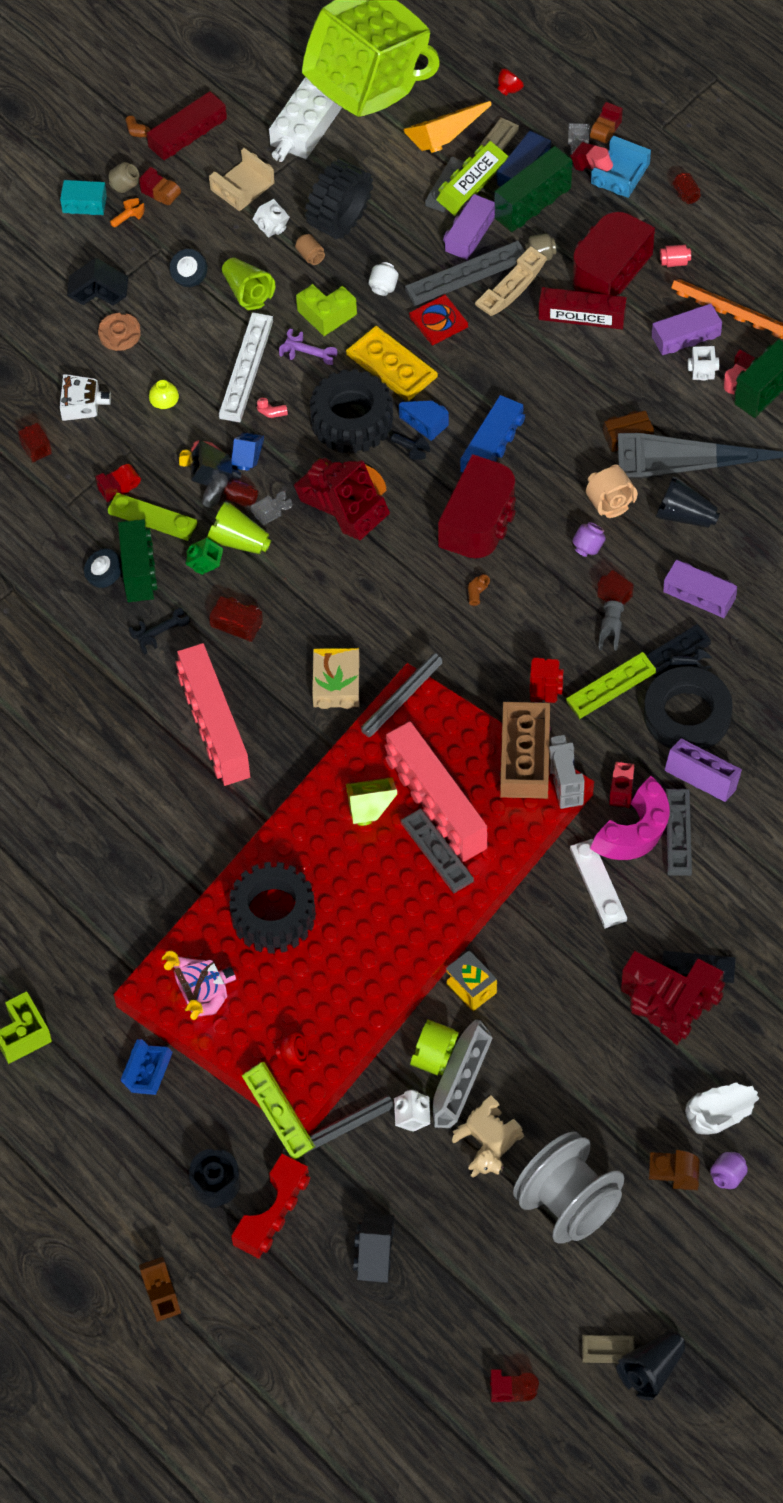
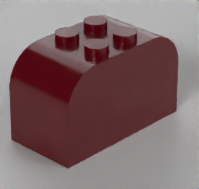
[573,212,655,296]
[438,454,516,558]

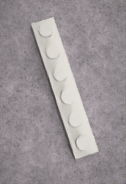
[219,313,273,422]

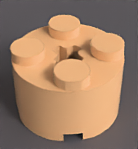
[586,465,638,518]

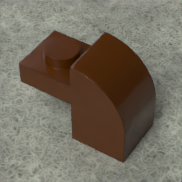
[649,1150,700,1190]
[139,1257,181,1322]

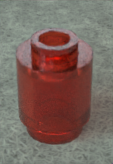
[673,173,701,204]
[224,479,259,507]

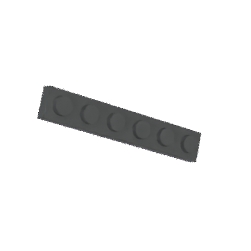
[405,241,525,306]

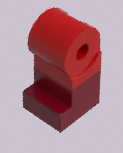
[95,464,141,503]

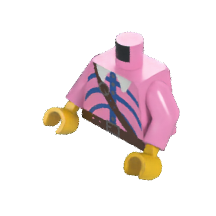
[162,951,236,1020]

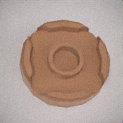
[98,313,141,351]

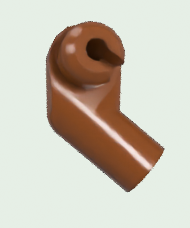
[125,116,150,138]
[468,574,490,606]

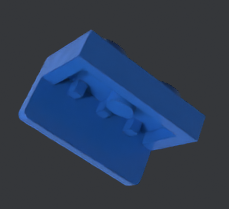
[121,1039,173,1095]

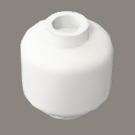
[369,262,399,296]

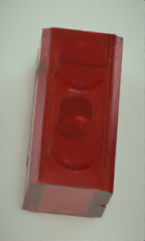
[209,596,263,642]

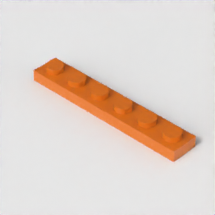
[671,279,783,339]

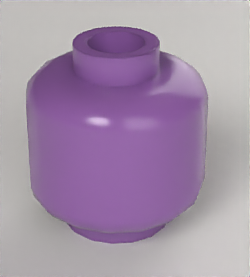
[572,522,606,557]
[710,1152,748,1189]

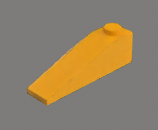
[404,101,491,153]

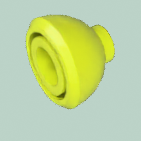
[149,380,179,409]

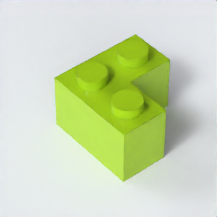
[296,284,357,336]
[0,991,52,1064]

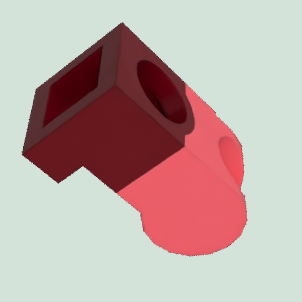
[570,142,613,172]
[724,350,755,394]
[609,762,635,808]

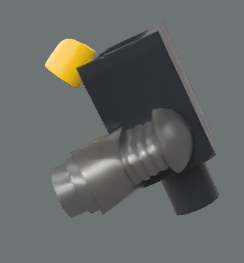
[179,440,241,508]

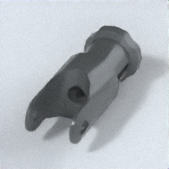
[598,601,624,651]

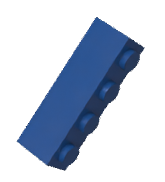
[460,395,525,472]

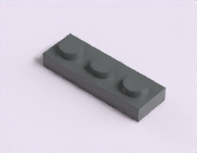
[425,157,465,212]

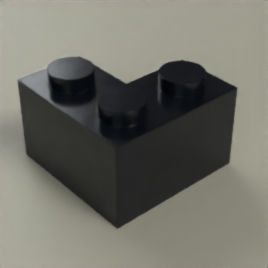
[67,257,128,306]
[353,1213,394,1283]

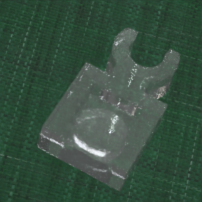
[568,123,589,154]
[251,491,292,526]

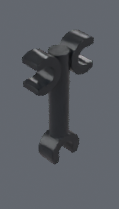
[129,608,190,655]

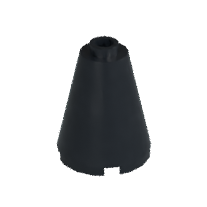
[655,476,720,528]
[616,1332,685,1401]

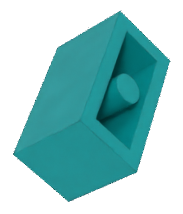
[60,180,107,215]

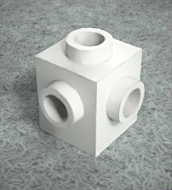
[253,199,290,237]
[688,346,719,380]
[394,1090,430,1132]

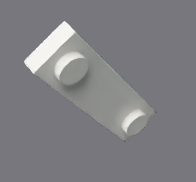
[570,839,627,929]

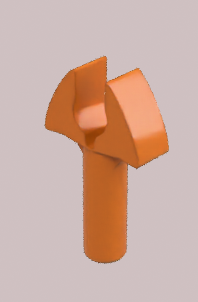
[110,198,145,228]

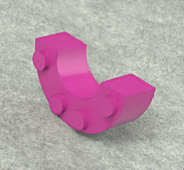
[590,776,670,860]

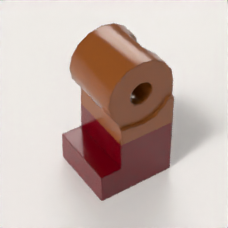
[590,102,623,144]
[139,167,181,205]

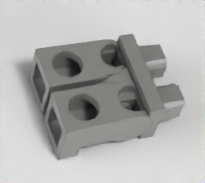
[549,735,584,809]

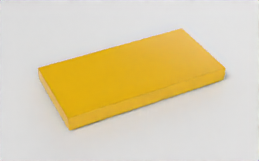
[346,326,438,402]

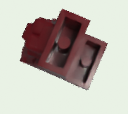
[294,458,390,541]
[621,951,725,1045]

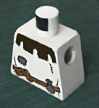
[60,374,111,421]

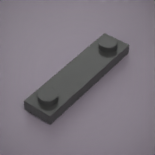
[666,789,692,876]
[401,808,474,893]

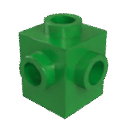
[185,538,223,575]

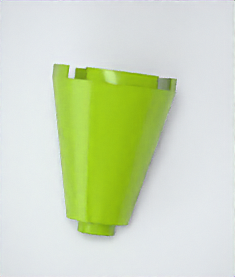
[222,258,275,310]
[207,502,271,554]

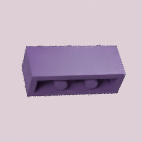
[443,194,495,260]
[652,304,722,355]
[663,560,737,618]
[665,739,742,802]

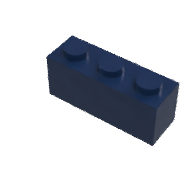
[497,131,551,187]

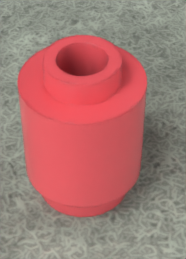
[660,244,691,267]

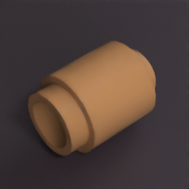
[295,234,325,265]

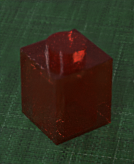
[18,423,52,463]
[597,570,634,605]

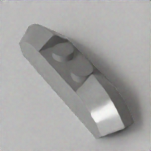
[433,1020,493,1128]

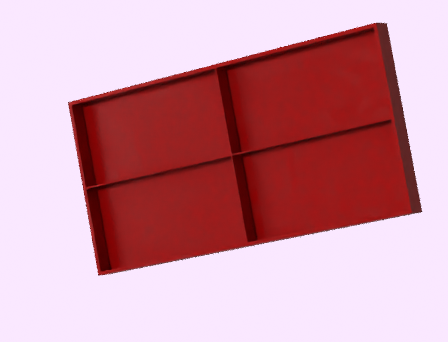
[114,663,594,1135]

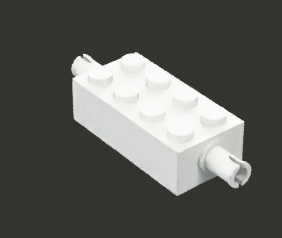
[269,77,342,162]

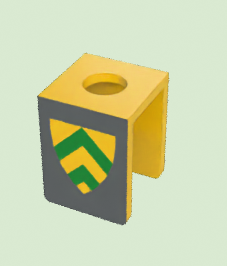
[446,951,497,1011]

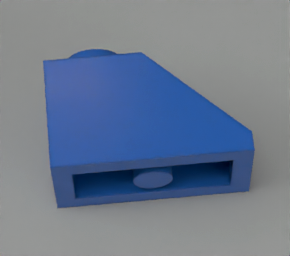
[399,401,449,441]
[232,432,264,470]

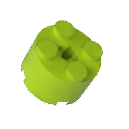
[410,1019,459,1076]

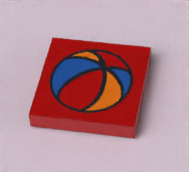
[409,295,468,346]

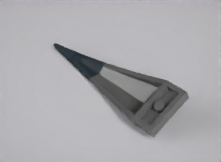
[618,433,783,479]

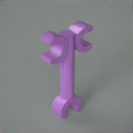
[279,329,337,365]

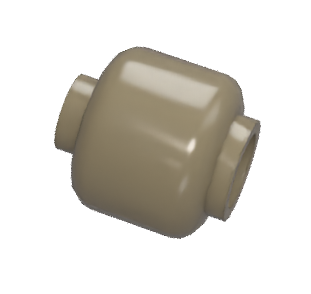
[108,162,139,193]
[524,233,556,261]

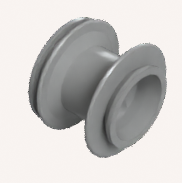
[513,1132,624,1243]

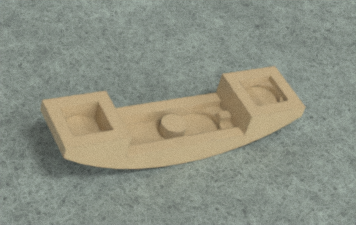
[475,246,547,316]

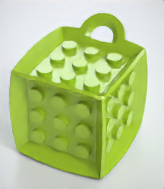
[302,0,439,117]

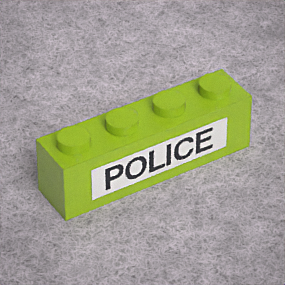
[436,141,509,216]

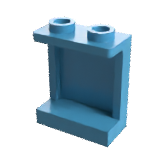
[591,136,651,198]

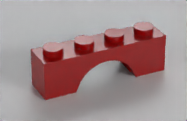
[231,1154,310,1259]

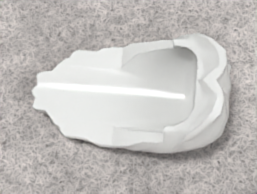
[685,1083,759,1135]

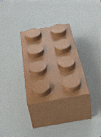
[501,702,550,799]

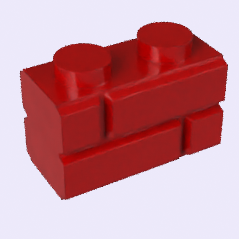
[530,658,564,703]

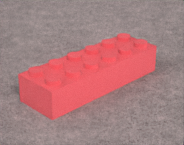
[175,643,250,786]
[385,721,487,862]

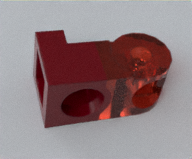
[490,1370,539,1402]

